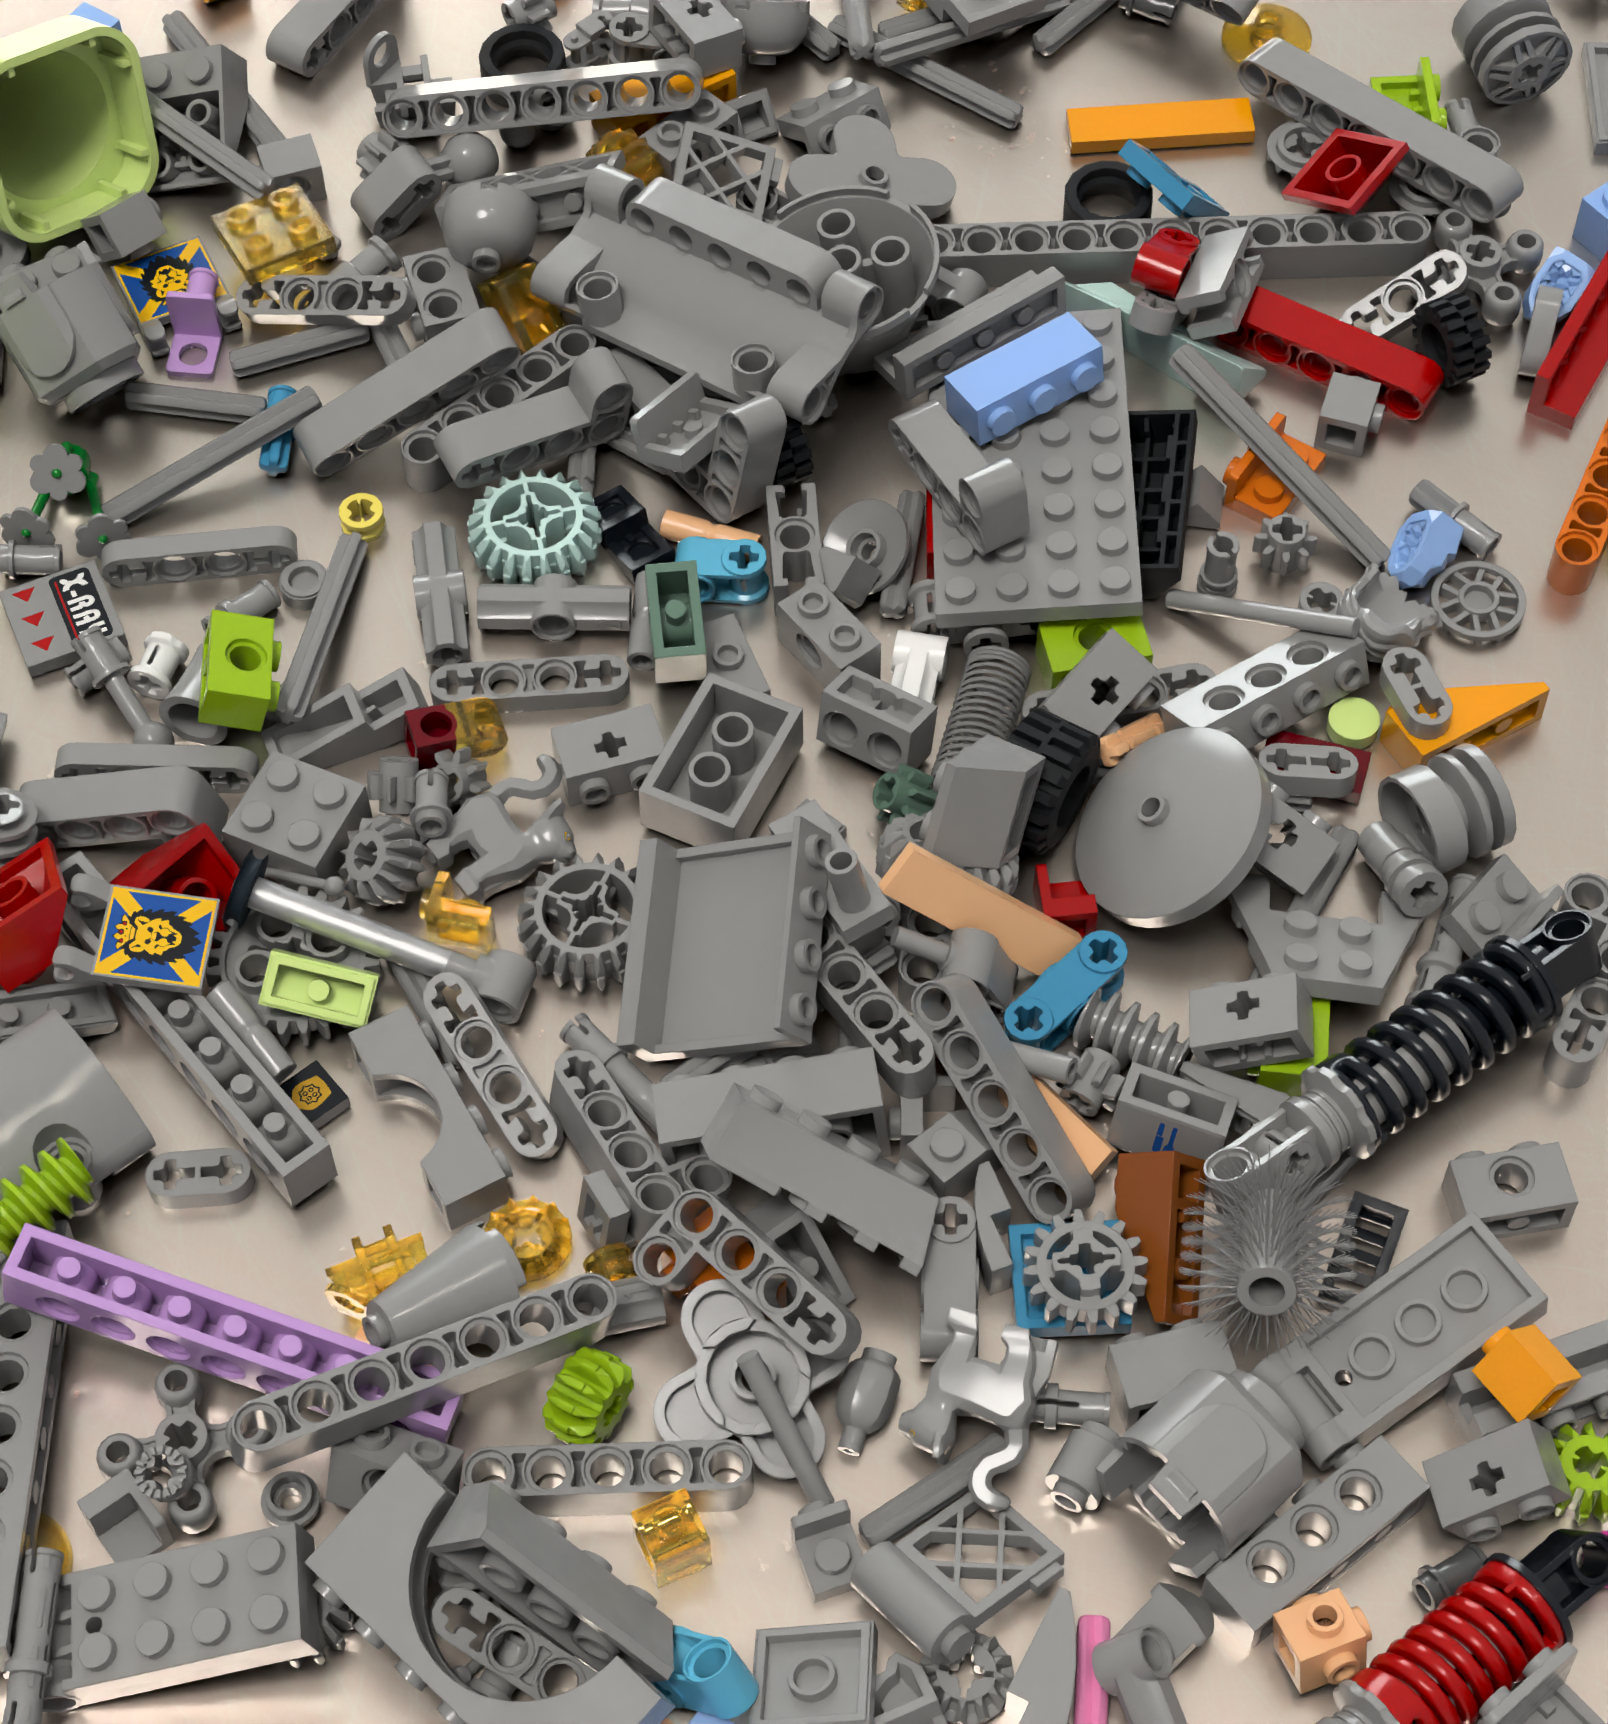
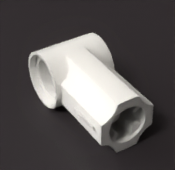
[891,629,950,704]

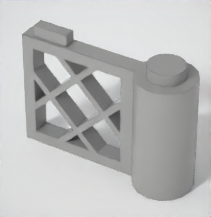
[672,121,783,221]
[850,1492,1065,1664]

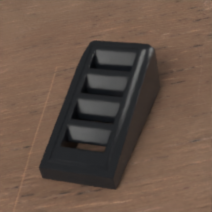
[1318,1191,1409,1305]

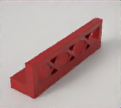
[1526,251,1608,430]

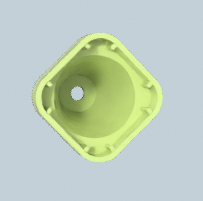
[0,15,159,243]

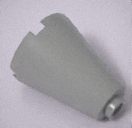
[362,1220,527,1349]

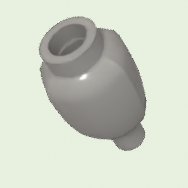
[835,1347,901,1456]

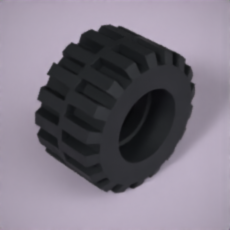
[1007,708,1100,855]

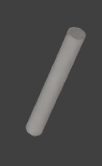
[737,1350,835,1503]

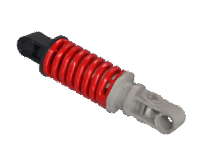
[1316,1529,1608,1724]

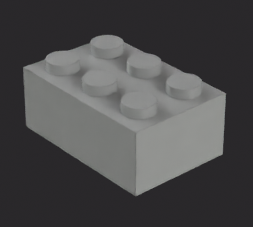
[638,672,803,846]

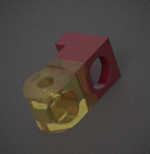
[404,698,508,770]

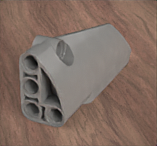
[0,1008,156,1211]

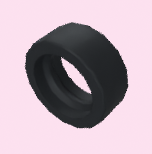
[479,23,567,108]
[1063,161,1153,221]

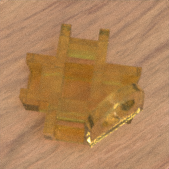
[324,1224,427,1320]

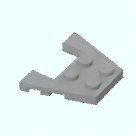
[1224,874,1426,1006]

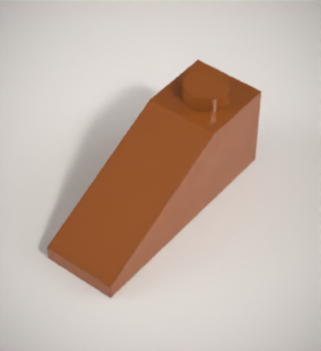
[1114,1150,1206,1326]

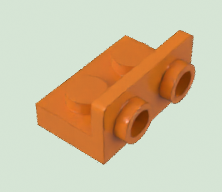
[1222,412,1327,525]

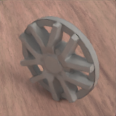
[1430,561,1526,646]

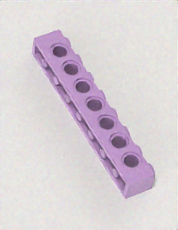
[1,1223,464,1444]

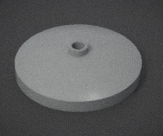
[1075,727,1272,928]

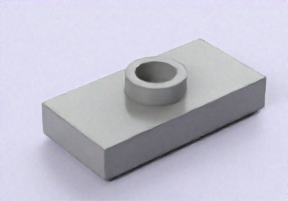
[703,613,771,696]

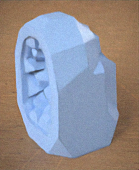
[1522,246,1596,324]
[1387,510,1464,590]

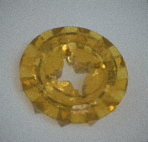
[484,1194,572,1282]

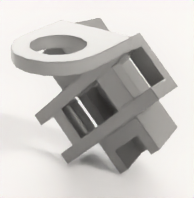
[363,31,456,128]

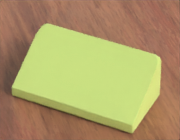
[258,948,380,1028]

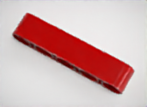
[1216,286,1444,420]

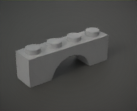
[348,1005,513,1231]

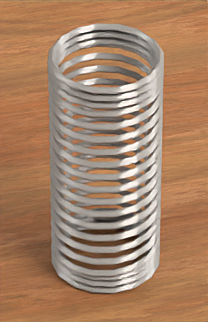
[931,645,1032,794]

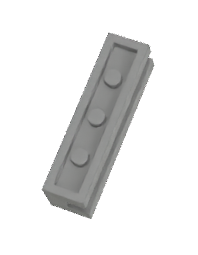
[1444,1319,1608,1443]

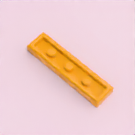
[1066,97,1255,154]

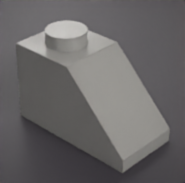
[907,1109,1003,1198]
[744,1194,856,1306]

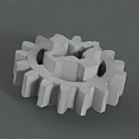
[1022,1209,1148,1334]

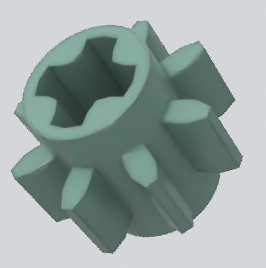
[873,763,937,824]

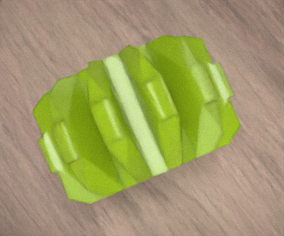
[542,1346,634,1444]
[1553,1421,1608,1526]

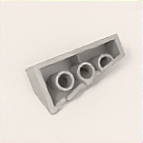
[700,1082,939,1277]

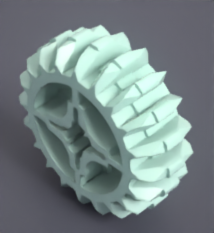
[467,468,603,584]

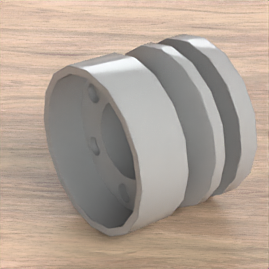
[1451,0,1573,105]
[1378,743,1517,874]

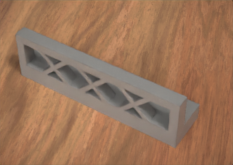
[434,150,627,233]
[873,266,1066,401]

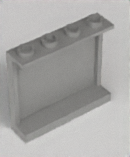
[616,816,832,1062]

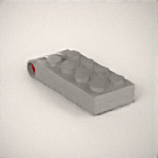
[1250,1211,1548,1471]
[42,1522,320,1712]

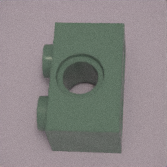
[645,560,707,684]

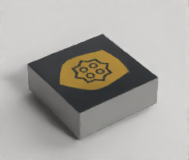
[280,1060,351,1129]

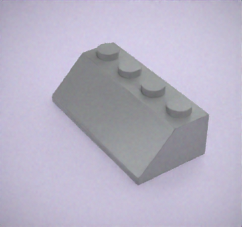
[426,1480,674,1682]

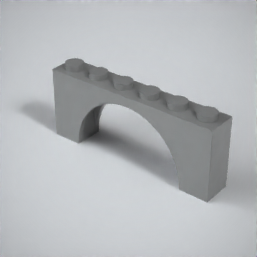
[304,1451,676,1724]

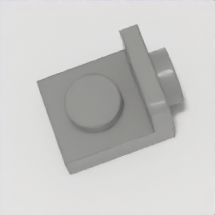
[577,1169,638,1259]
[790,1500,863,1603]

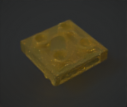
[211,183,337,285]

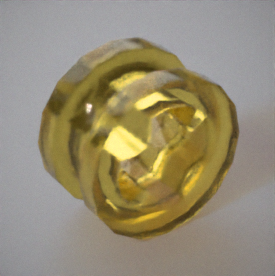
[583,1243,638,1281]

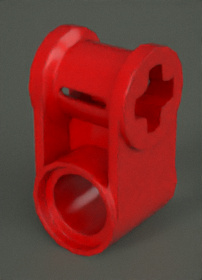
[1130,228,1200,299]

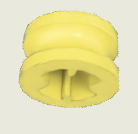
[339,493,386,543]

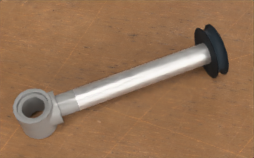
[223,849,537,1024]

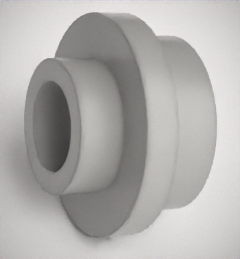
[261,1471,321,1527]

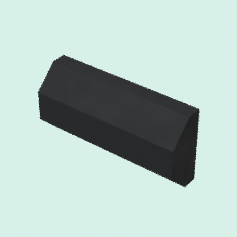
[1128,409,1198,599]

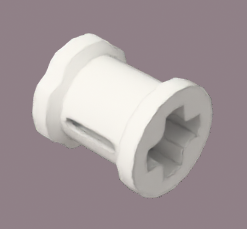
[127,631,189,700]

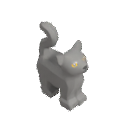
[419,754,577,919]
[898,1307,1059,1512]

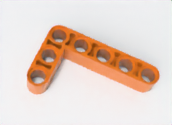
[1546,418,1608,595]

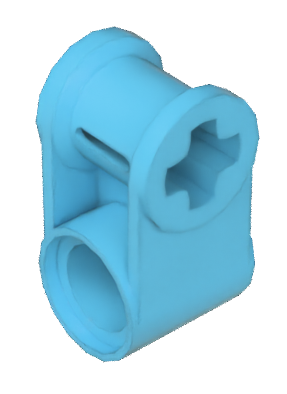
[675,536,770,605]
[651,1625,759,1719]

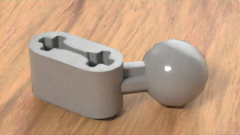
[350,132,499,241]

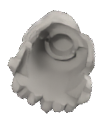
[1336,562,1443,663]

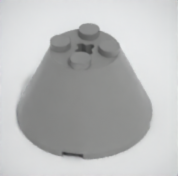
[771,185,941,376]

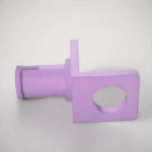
[165,267,224,379]

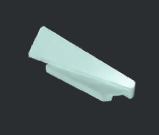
[1065,281,1266,398]

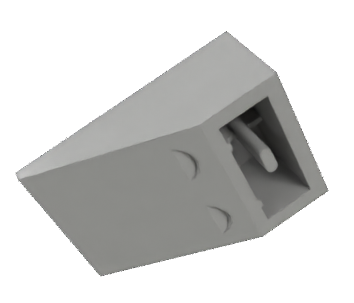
[139,44,248,194]

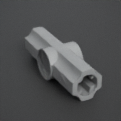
[412,521,470,668]
[477,573,632,641]

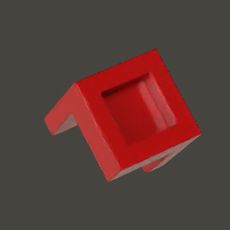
[1033,864,1098,939]

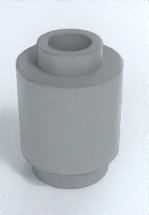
[1045,1420,1120,1513]

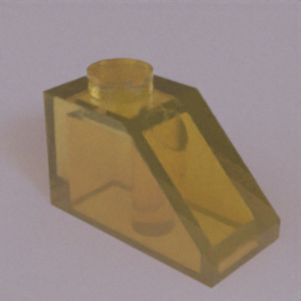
[476,262,565,354]

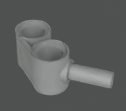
[890,925,1019,1023]

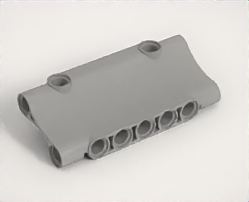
[530,163,884,425]

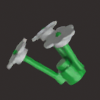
[0,441,131,560]

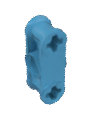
[1004,930,1128,1052]

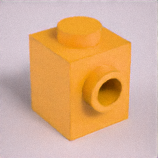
[1471,1324,1582,1422]

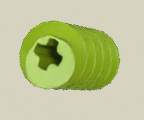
[0,1137,95,1258]

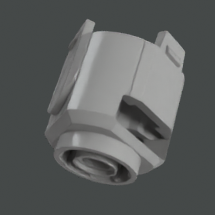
[0,241,144,414]
[1095,1369,1305,1578]

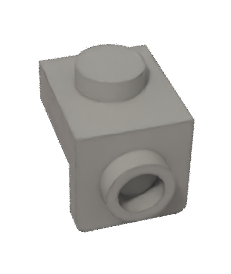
[889,1073,956,1159]

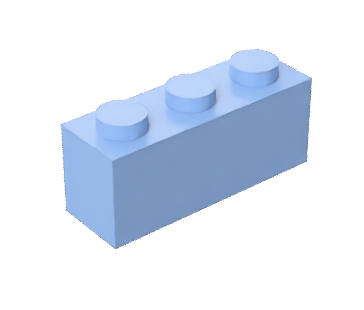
[944,312,1104,446]

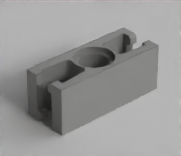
[1175,225,1265,340]
[765,483,825,616]

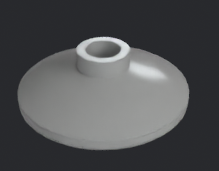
[821,499,910,596]

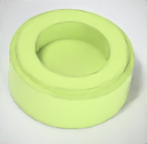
[1326,697,1380,749]

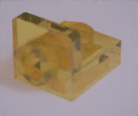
[419,871,497,953]

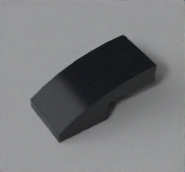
[593,484,676,585]

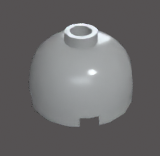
[720,0,810,65]
[442,181,538,274]

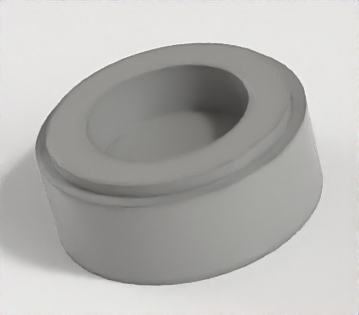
[279,560,327,611]

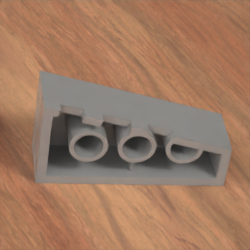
[651,1046,892,1166]

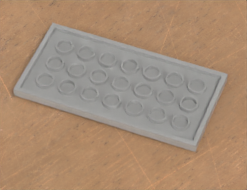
[927,308,1143,628]

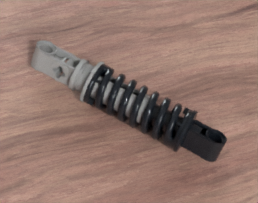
[1203,910,1602,1224]

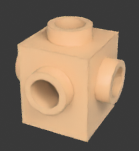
[1273,1587,1372,1695]

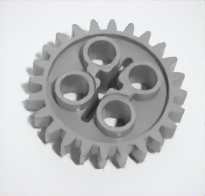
[206,884,382,1047]

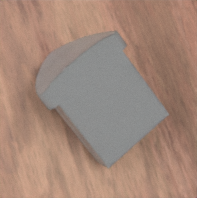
[1114,1582,1214,1670]

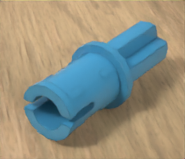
[259,385,297,476]

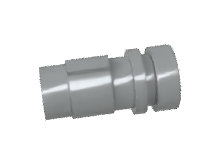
[1357,821,1448,917]

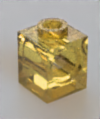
[631,1488,712,1589]

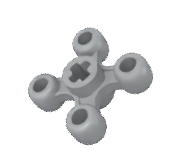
[1411,208,1544,327]
[96,1363,273,1534]

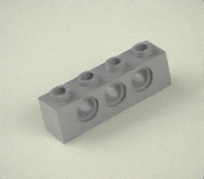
[1160,630,1370,749]
[1200,1435,1431,1652]

